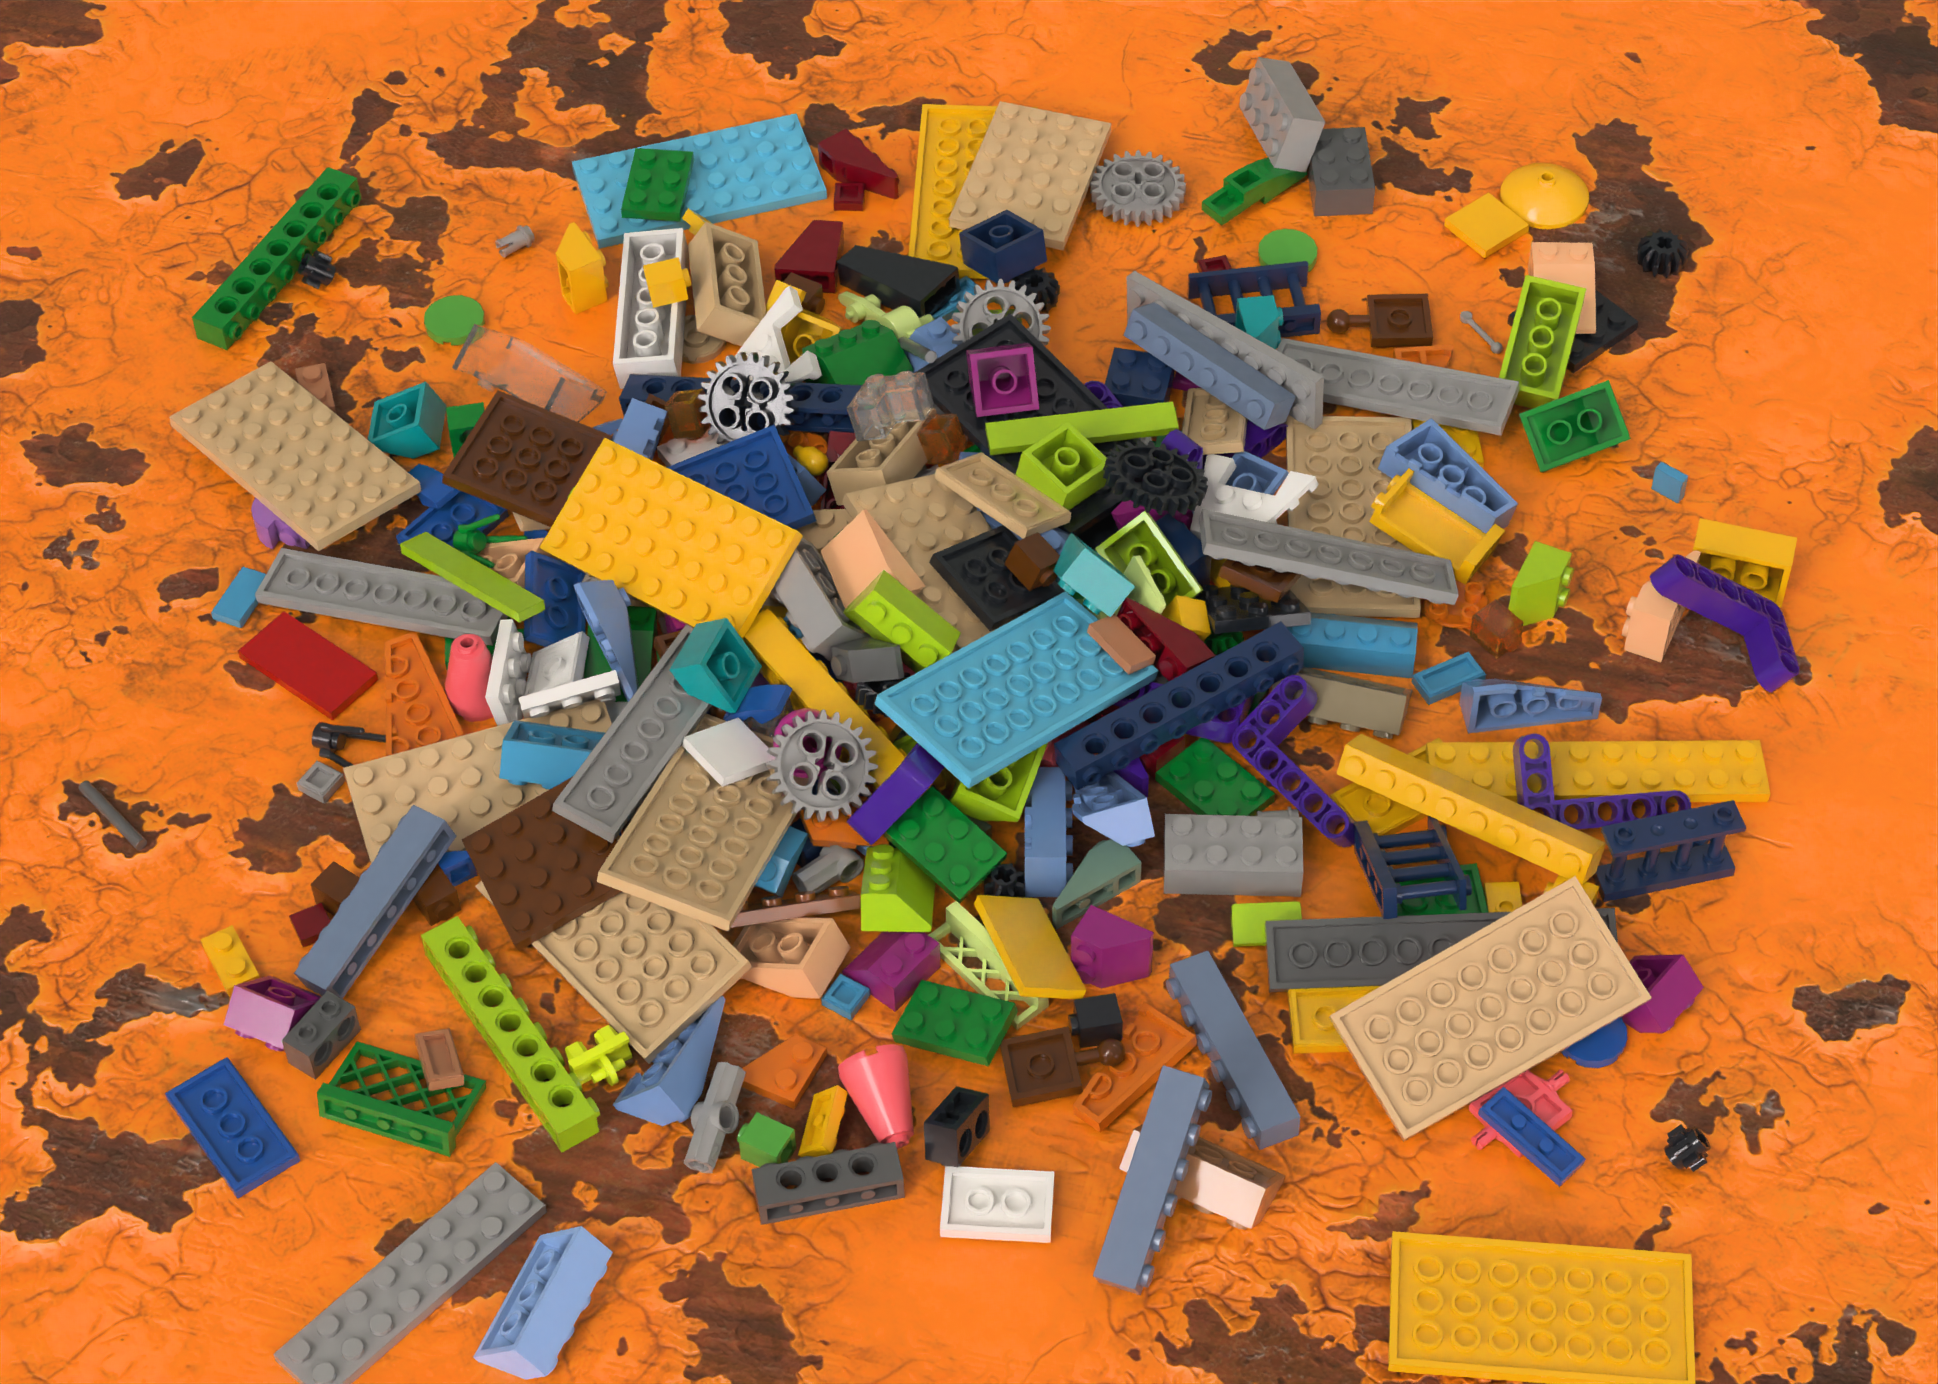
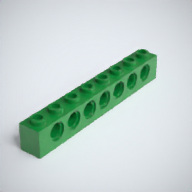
[192,167,361,350]

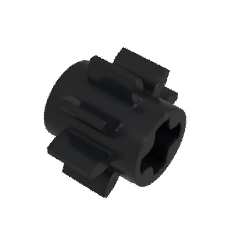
[298,250,336,289]
[984,863,1025,897]
[1664,1124,1711,1172]

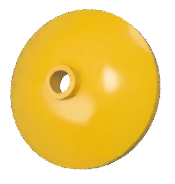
[1500,163,1589,229]

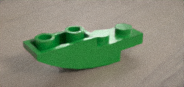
[1202,157,1307,225]

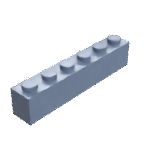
[1123,302,1296,430]
[294,805,456,999]
[1166,951,1301,1150]
[1093,1065,1212,1296]

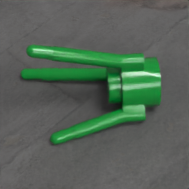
[453,514,528,568]

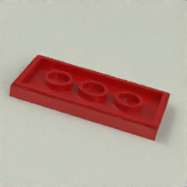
[238,611,378,720]

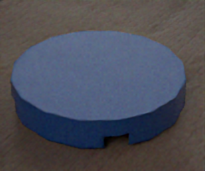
[1561,1017,1627,1068]

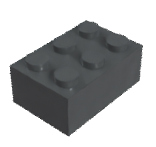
[1307,127,1375,216]

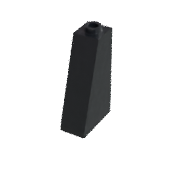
[837,245,961,318]

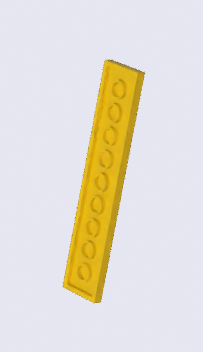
[1425,740,1771,803]

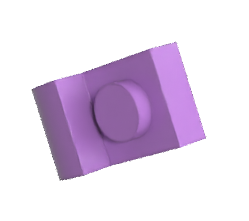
[251,498,310,549]

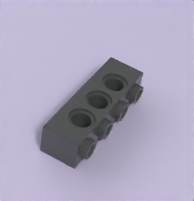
[752,1142,905,1225]

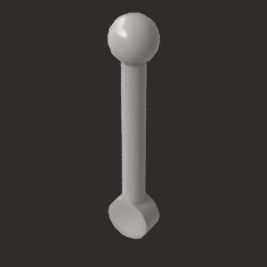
[1460,311,1503,354]

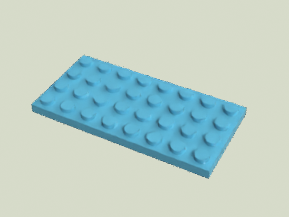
[572,114,827,249]
[875,591,1158,788]

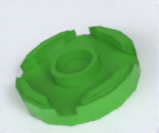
[1258,229,1318,272]
[424,295,485,345]

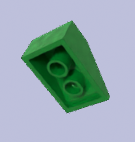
[1519,380,1631,472]
[584,606,658,702]

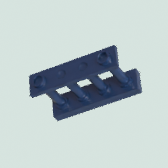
[1187,261,1321,338]
[1592,800,1746,902]
[1354,816,1472,919]

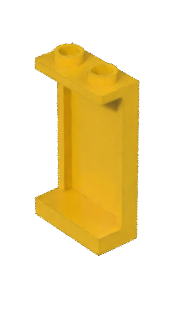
[1369,468,1505,584]

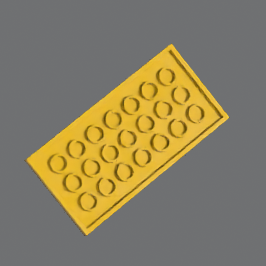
[908,104,1037,279]
[539,437,803,639]
[1388,1231,1696,1384]

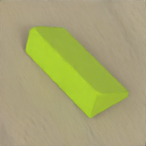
[1230,901,1302,947]

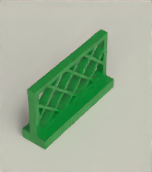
[317,1041,486,1157]

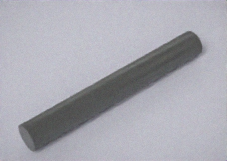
[898,336,937,363]
[78,781,147,850]

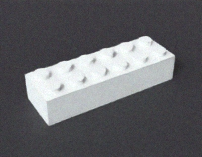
[613,228,689,389]

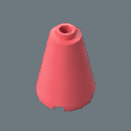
[444,634,493,722]
[838,1044,914,1149]

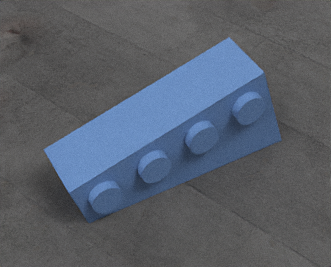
[612,398,668,460]
[1378,418,1518,534]
[1025,767,1073,897]

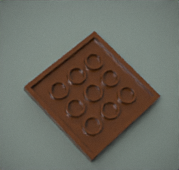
[442,390,613,527]
[462,777,622,951]

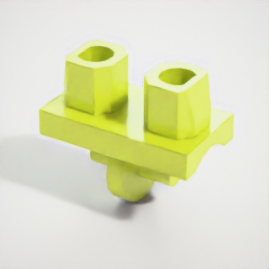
[565,1025,632,1086]

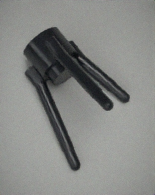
[312,722,386,768]

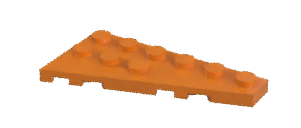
[385,632,464,756]

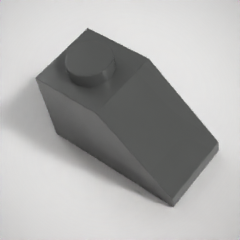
[831,637,904,683]

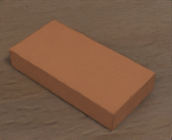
[1087,614,1156,675]
[415,1028,464,1091]

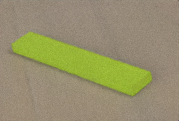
[985,401,1179,455]
[400,532,545,623]

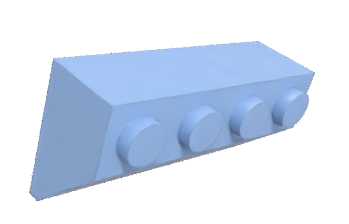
[473,1226,613,1380]

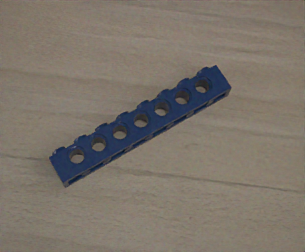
[619,374,870,433]
[1054,621,1304,791]

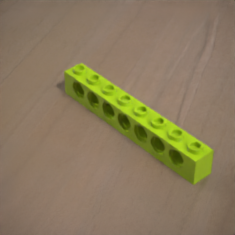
[421,916,600,1152]

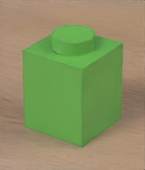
[737,1112,796,1167]

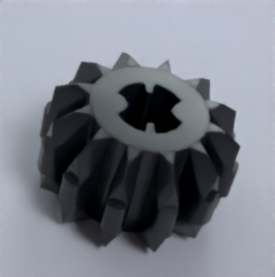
[1637,228,1689,279]
[1010,267,1060,314]

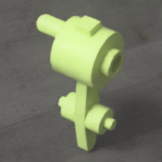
[838,291,934,340]

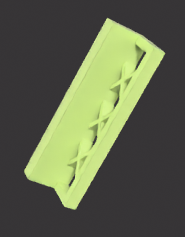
[928,901,1049,1030]

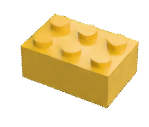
[1693,518,1797,608]

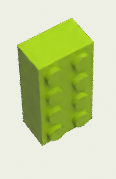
[1499,275,1586,409]

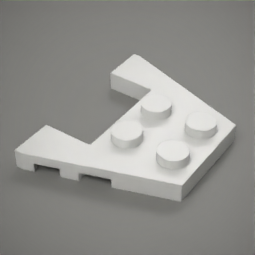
[734,286,822,383]
[1190,454,1319,540]

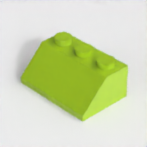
[1095,511,1203,609]
[843,570,961,673]
[949,743,1048,822]
[861,844,936,932]

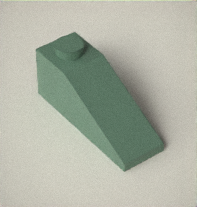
[1052,839,1141,930]

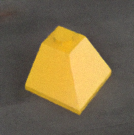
[781,308,843,364]

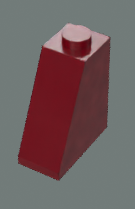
[774,220,844,294]

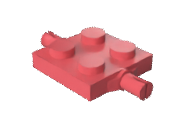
[1469,1070,1573,1158]

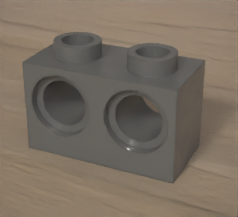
[282,990,361,1080]

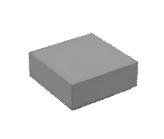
[296,761,345,804]

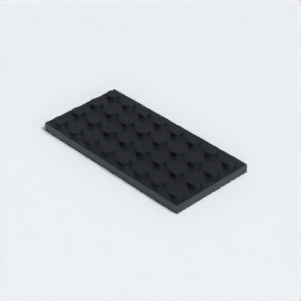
[912,313,1145,536]

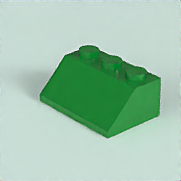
[802,320,913,393]

